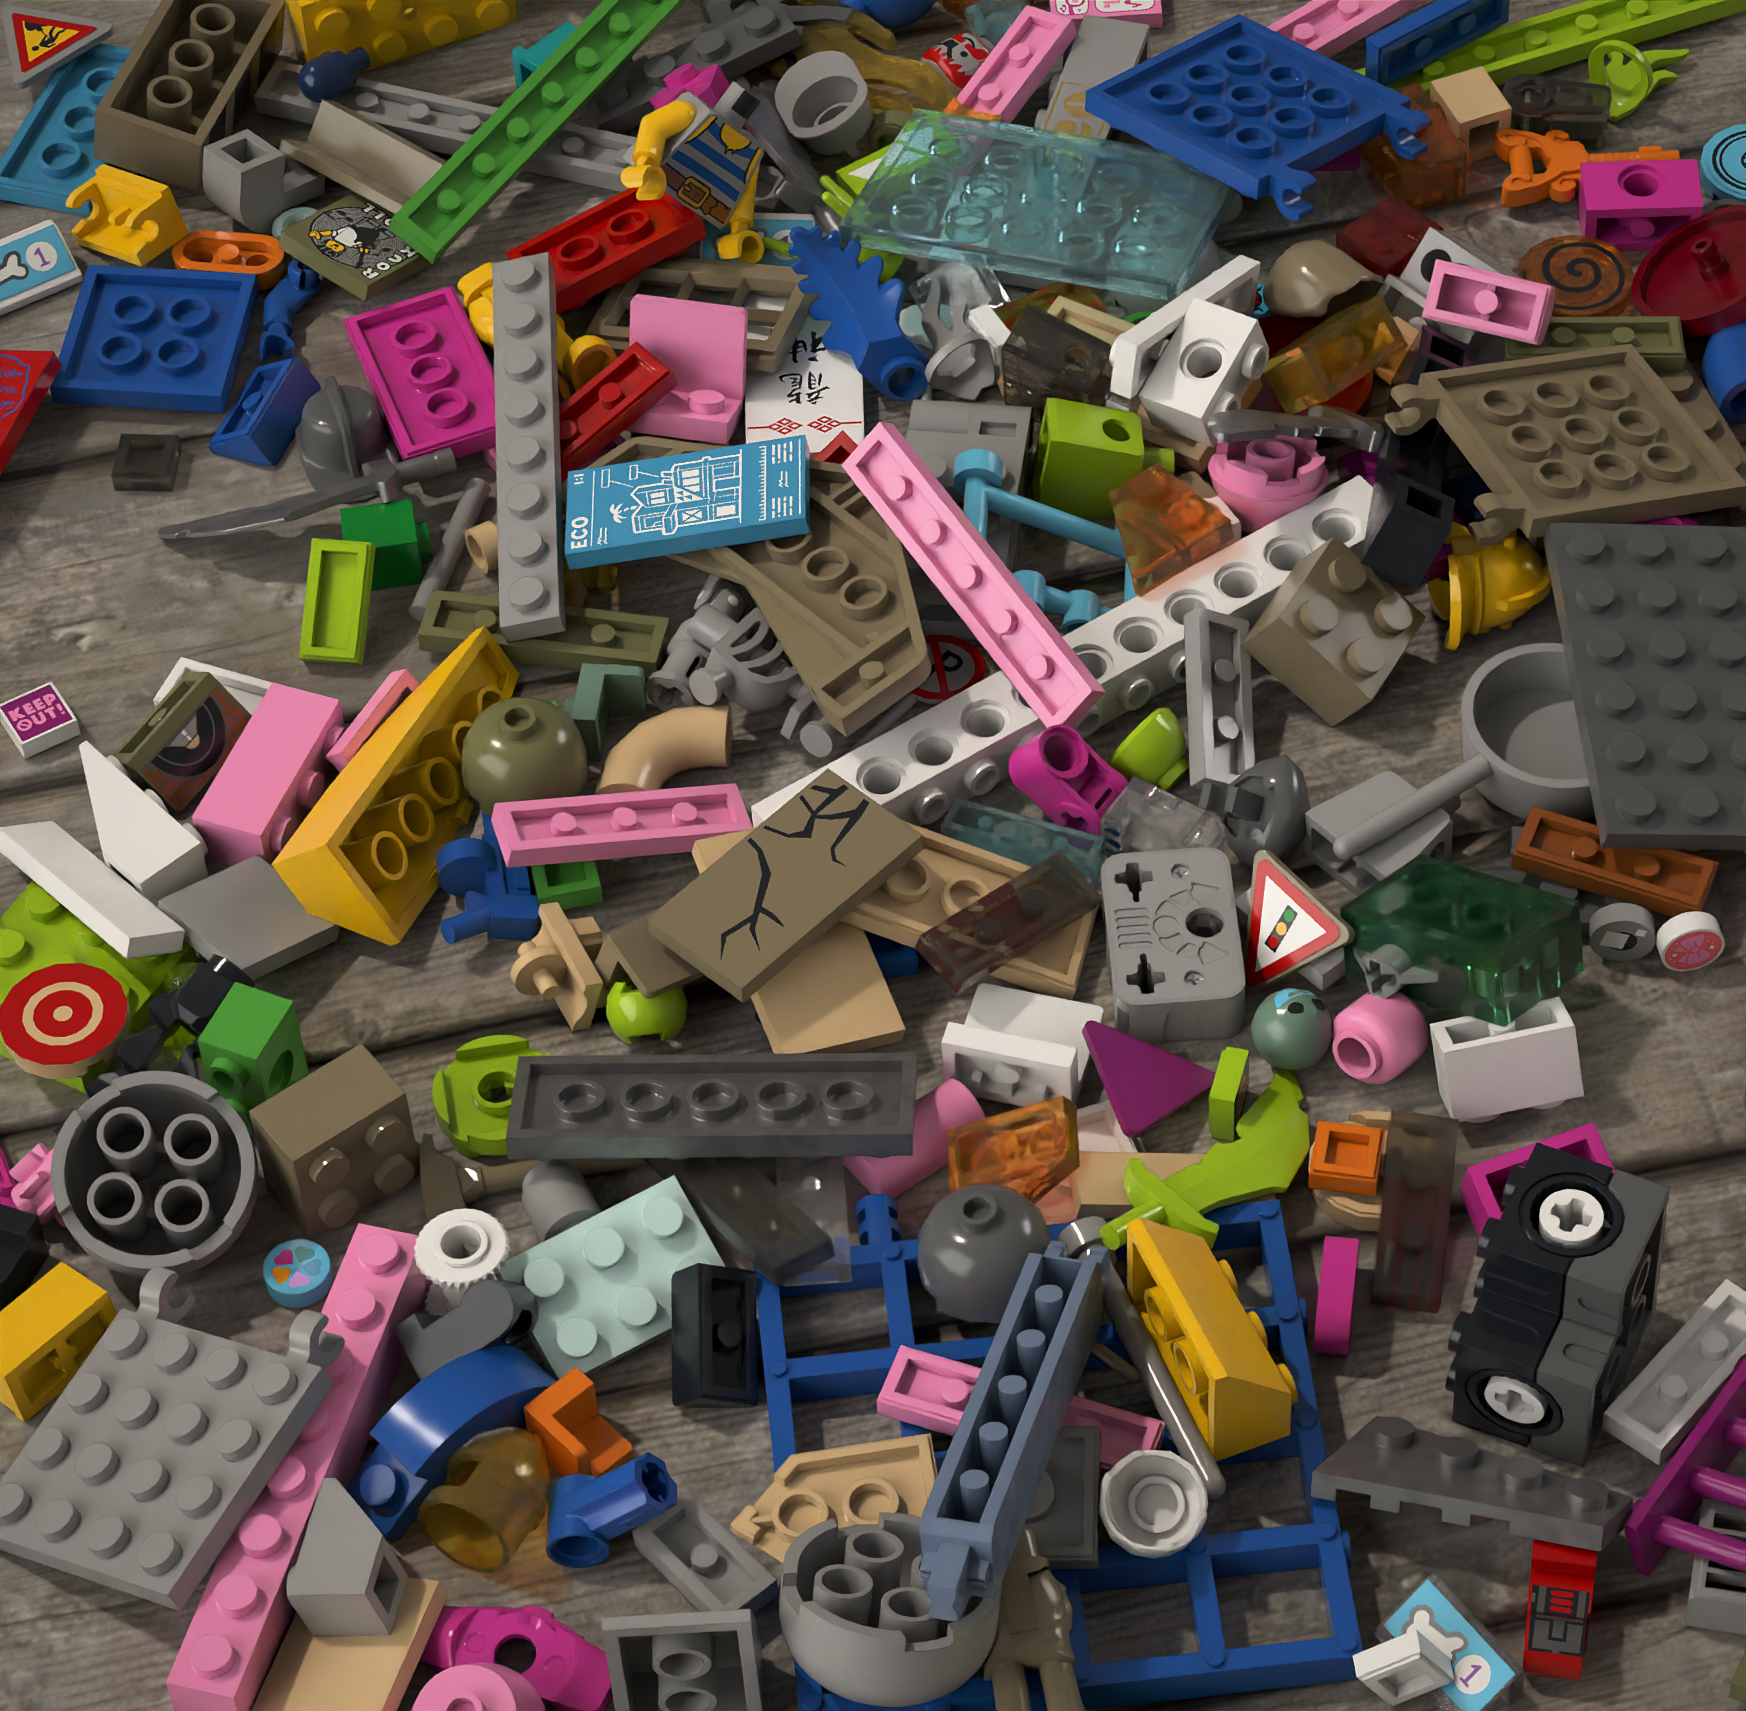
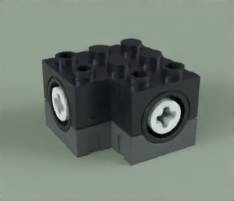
[1445,1142,1670,1468]

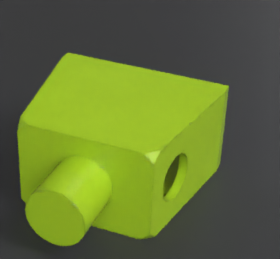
[1030,398,1175,519]

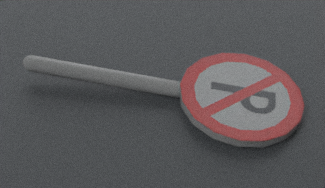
[843,635,985,756]

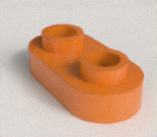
[172,230,288,291]

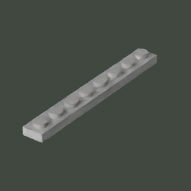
[492,252,566,642]

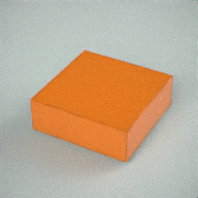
[1309,1120,1385,1196]

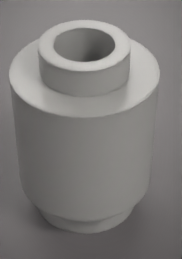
[522,1160,602,1242]

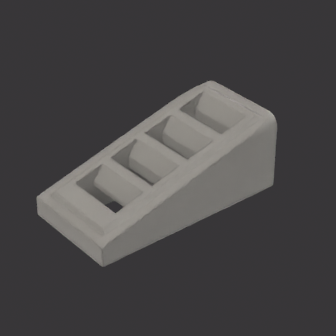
[1685,1498,1746,1635]

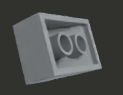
[602,1609,764,1711]

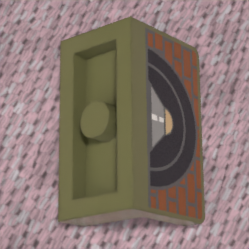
[113,672,252,812]

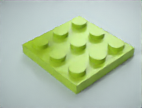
[0,880,197,1094]

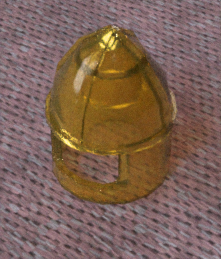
[418,1427,550,1574]

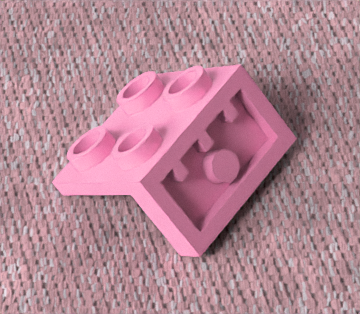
[624,294,748,444]

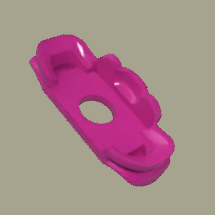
[420,1605,613,1711]

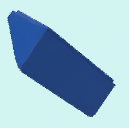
[208,357,321,466]

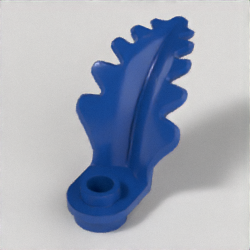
[788,226,929,402]

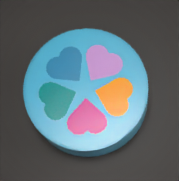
[263,1239,333,1308]

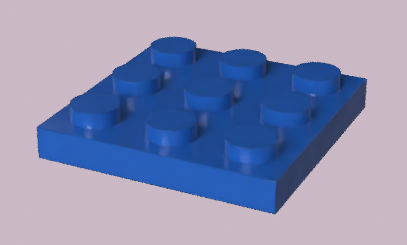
[50,265,259,413]

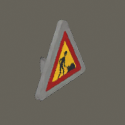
[1,5,114,89]

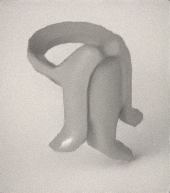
[917,277,996,401]

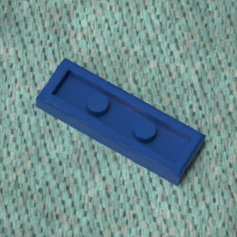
[1365,0,1510,87]

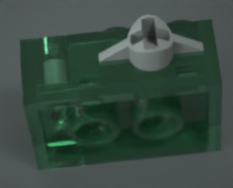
[1340,854,1584,1027]

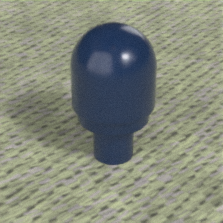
[298,47,371,103]

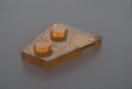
[1109,463,1234,597]
[947,1095,1080,1204]

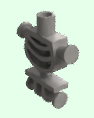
[687,603,850,757]

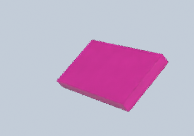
[343,286,496,461]

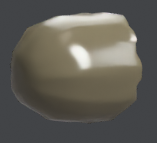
[1263,239,1384,321]

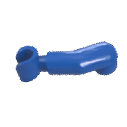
[259,259,321,361]

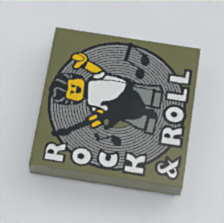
[279,192,440,302]

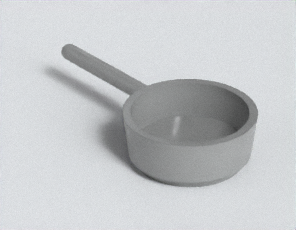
[1333,643,1595,860]

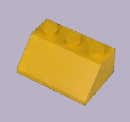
[1127,1218,1298,1462]

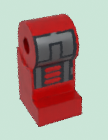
[1522,1539,1598,1681]

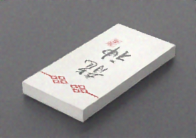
[744,294,865,460]

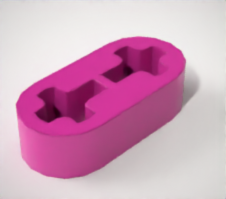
[1314,1236,1360,1356]

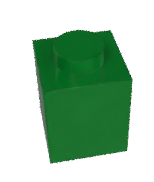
[340,499,433,591]

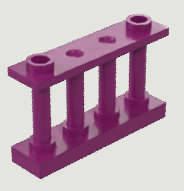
[1624,1354,1746,1577]

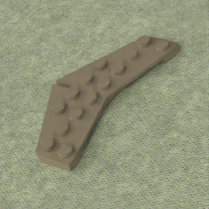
[561,436,932,737]

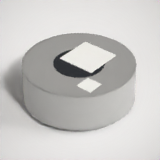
[1589,903,1656,961]

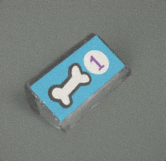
[1375,1573,1525,1711]

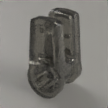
[1503,74,1612,150]

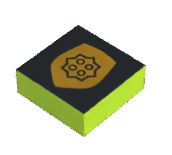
[1209,1046,1249,1142]

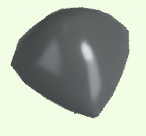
[1198,755,1311,869]

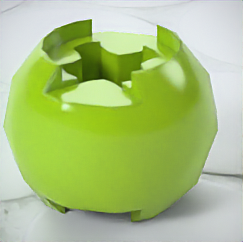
[606,977,688,1044]

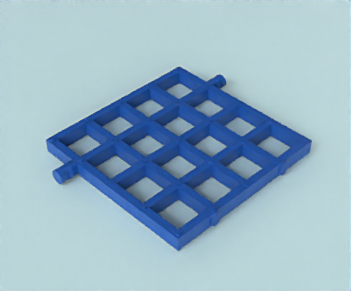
[752,1194,1363,1711]

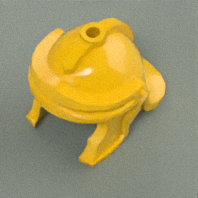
[1428,522,1552,651]

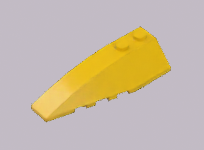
[271,626,520,946]

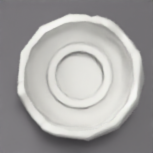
[1099,1450,1208,1559]

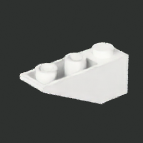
[79,741,209,907]

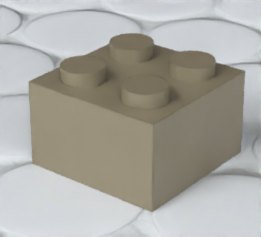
[1241,535,1426,727]
[249,1043,420,1241]

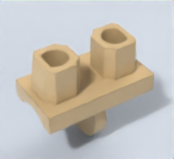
[510,902,613,1031]

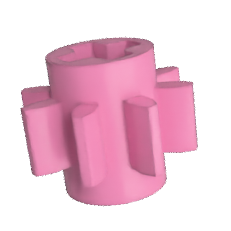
[9,1143,66,1227]

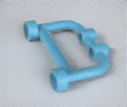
[953,449,1164,635]

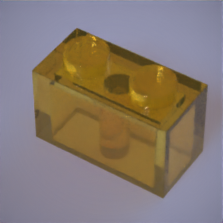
[1263,294,1408,414]

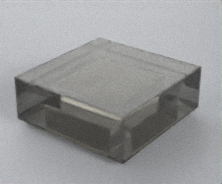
[111,434,182,492]

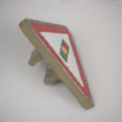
[1244,850,1355,993]

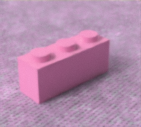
[192,682,347,867]

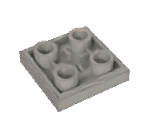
[158,854,340,981]

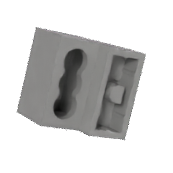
[1359,227,1523,366]

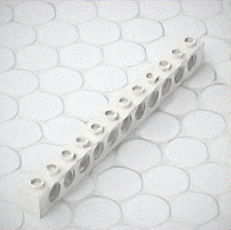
[751,475,1373,828]

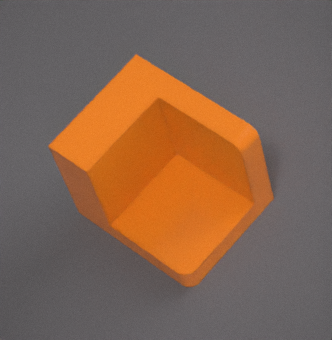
[523,1367,633,1478]

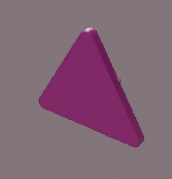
[1082,1020,1216,1138]

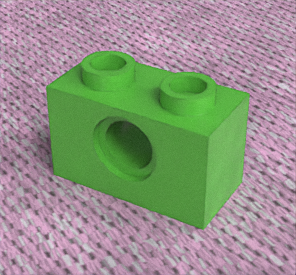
[197,982,309,1133]

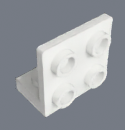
[941,983,1104,1114]

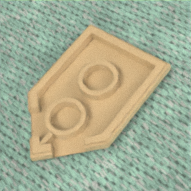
[730,1433,938,1563]

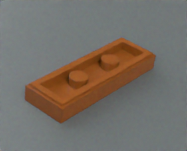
[1511,806,1719,917]

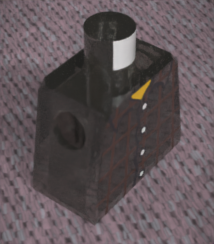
[1001,304,1141,424]

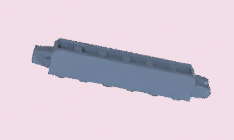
[920,1240,1111,1622]

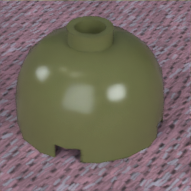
[461,697,588,817]

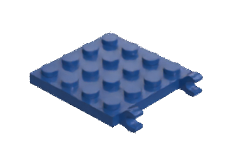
[1085,14,1431,221]

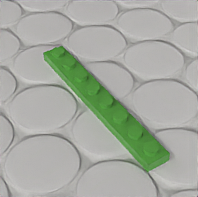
[388,0,686,264]

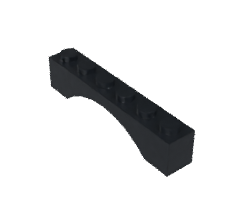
[1361,324,1477,588]

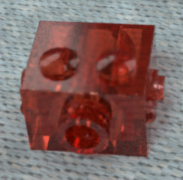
[1336,194,1444,301]

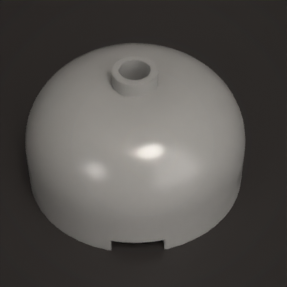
[50,1071,259,1278]
[779,1512,1002,1707]

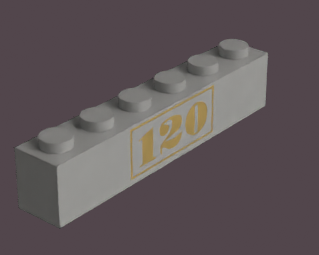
[988,15,1150,294]

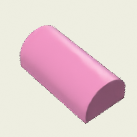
[1422,259,1555,345]
[842,1078,988,1199]

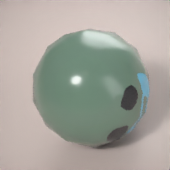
[1251,988,1333,1072]

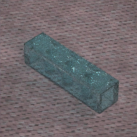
[941,797,1105,889]

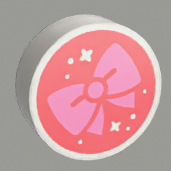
[1655,911,1725,972]

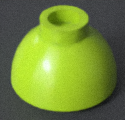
[1107,708,1190,792]

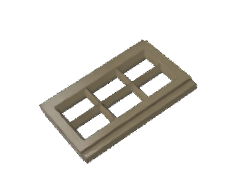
[585,257,819,373]

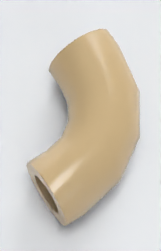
[595,704,733,795]

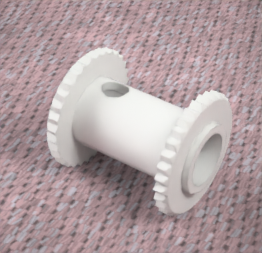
[414,1208,510,1316]

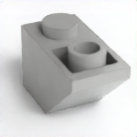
[286,1478,408,1637]

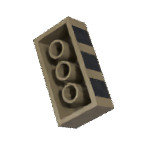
[94,0,285,193]

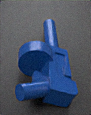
[436,811,540,944]

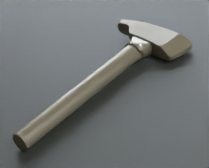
[420,1133,672,1224]

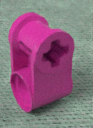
[1008,724,1134,847]

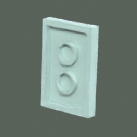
[495,1175,726,1381]

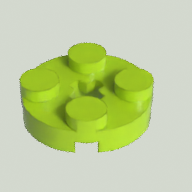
[432,1035,552,1157]

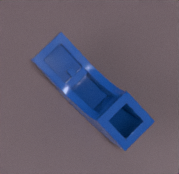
[345,1346,556,1540]

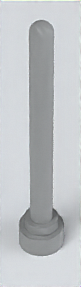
[1056,1216,1226,1499]

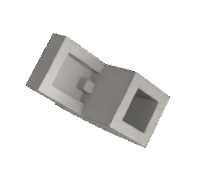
[202,129,325,234]

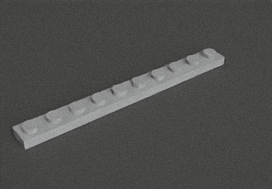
[254,60,786,213]

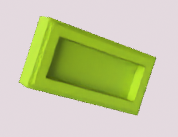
[299,538,376,666]

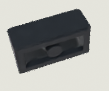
[671,1263,758,1408]

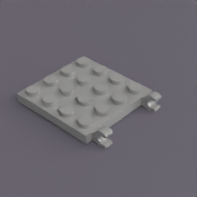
[0,1268,345,1611]

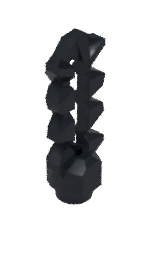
[54,954,255,1137]

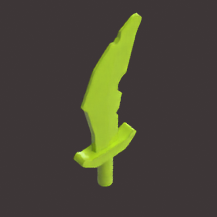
[1099,1069,1310,1250]

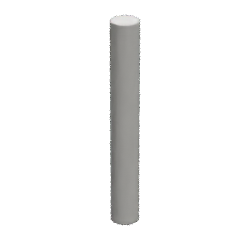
[409,478,491,622]

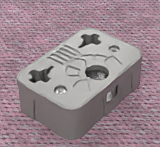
[1101,847,1245,1045]

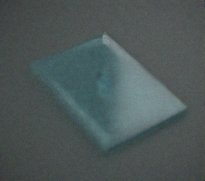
[839,108,1238,301]

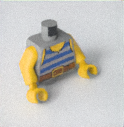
[621,81,764,264]

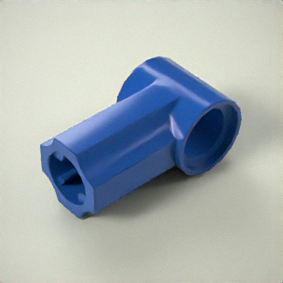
[546,1452,677,1568]

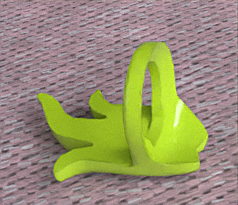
[1588,40,1689,122]

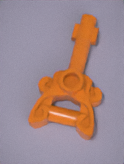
[1494,129,1680,208]

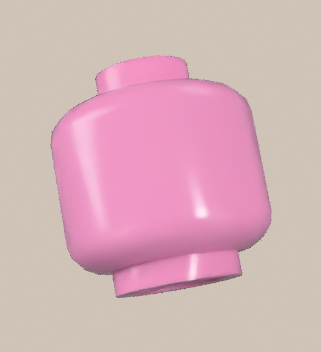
[1331,991,1429,1085]

